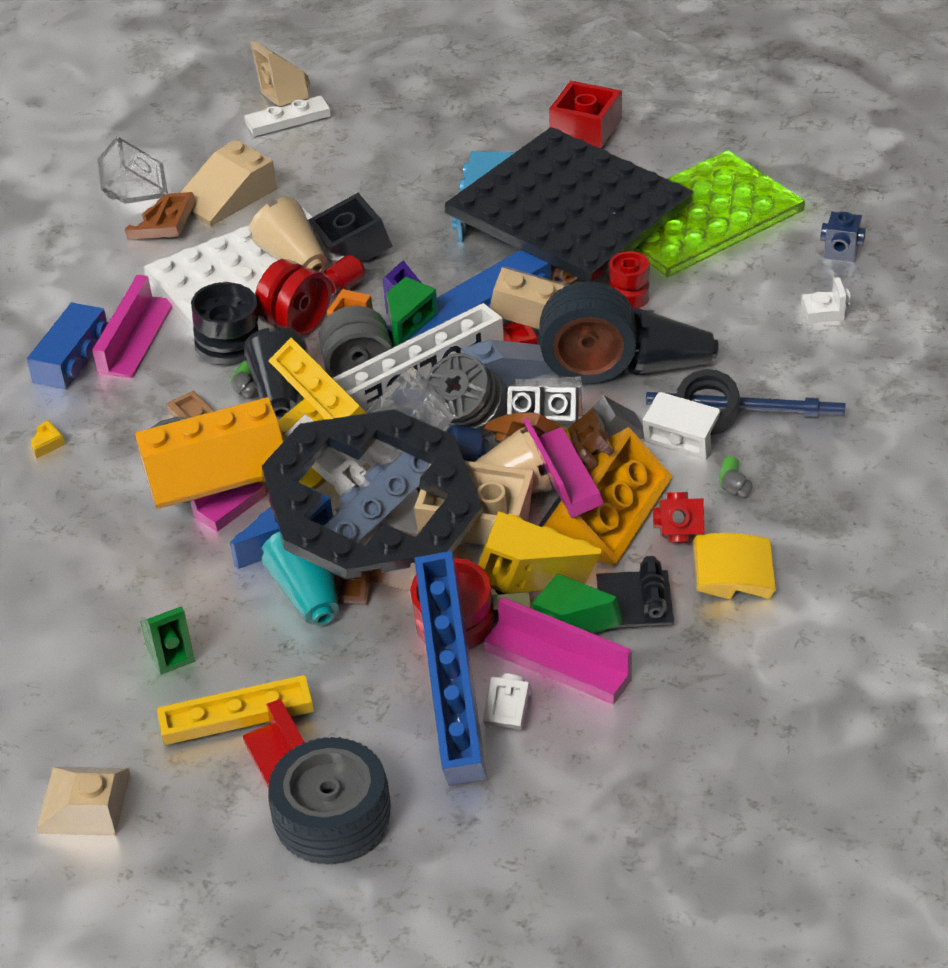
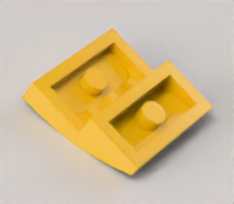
[693,533,776,600]

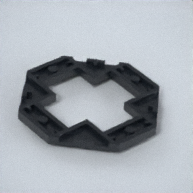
[262,409,482,579]

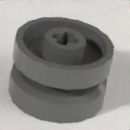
[318,305,393,378]

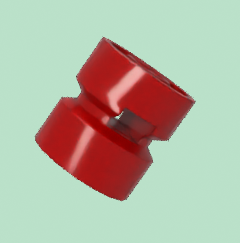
[609,251,650,309]

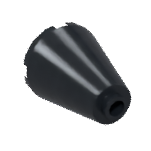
[628,309,719,374]
[244,327,308,419]

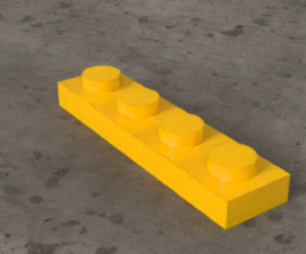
[268,338,366,420]
[157,675,314,745]

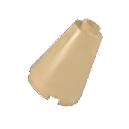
[249,197,326,273]
[475,427,552,495]

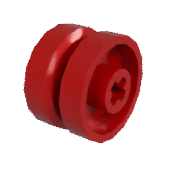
[255,259,331,337]
[410,558,495,649]

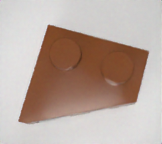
[124,192,196,240]

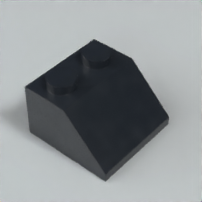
[308,192,393,261]

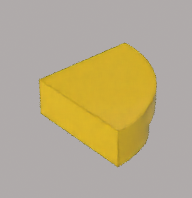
[31,420,65,458]

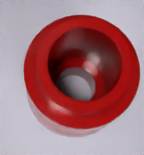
[323,255,365,296]

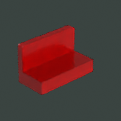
[243,699,305,787]

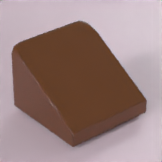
[334,570,372,605]

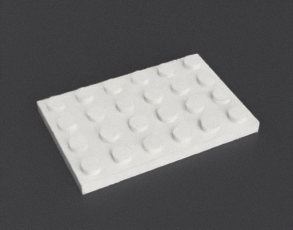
[144,206,344,331]

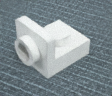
[801,277,850,323]
[483,674,532,730]

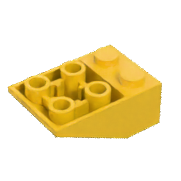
[478,511,602,594]

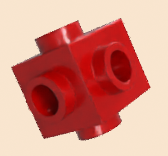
[653,492,705,542]

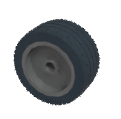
[268,737,391,864]

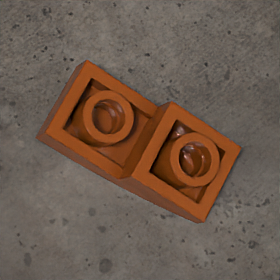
[484,412,561,444]

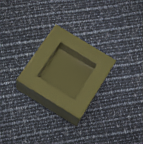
[492,592,530,610]

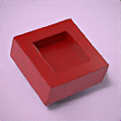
[503,322,538,345]

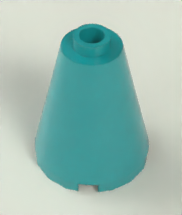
[260,531,339,626]

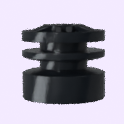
[191,282,259,365]

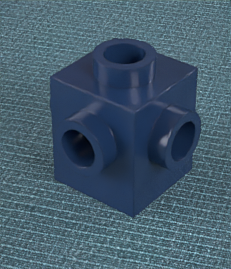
[820,211,866,262]

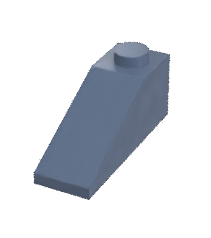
[460,340,553,387]

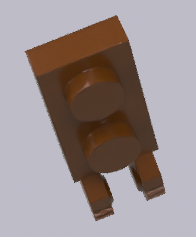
[568,408,614,469]

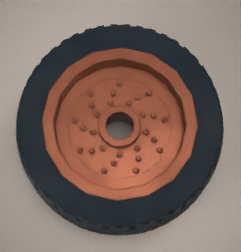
[539,281,637,384]

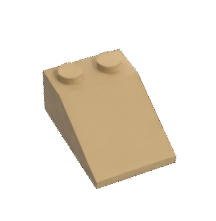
[180,140,277,226]

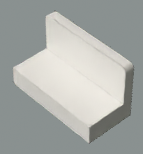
[643,392,720,460]

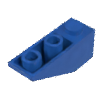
[230,482,333,569]

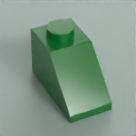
[386,277,438,346]
[532,574,623,633]
[140,606,195,675]

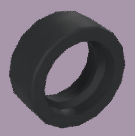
[676,369,740,435]

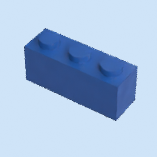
[26,302,108,390]

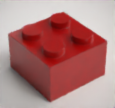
[549,80,622,148]

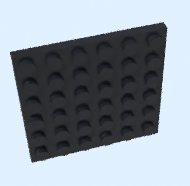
[445,127,694,282]

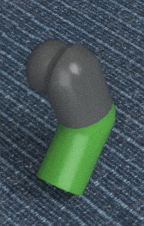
[230,360,256,398]
[718,456,753,497]

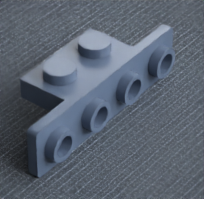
[324,452,430,542]

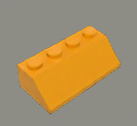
[134,397,283,509]
[544,427,673,566]

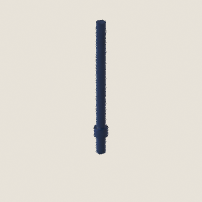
[646,392,846,418]

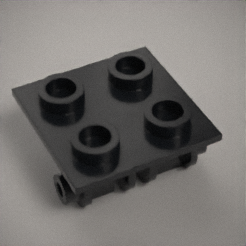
[596,556,674,628]

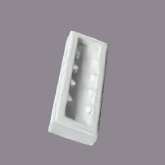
[244,95,331,137]

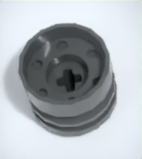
[424,353,508,436]

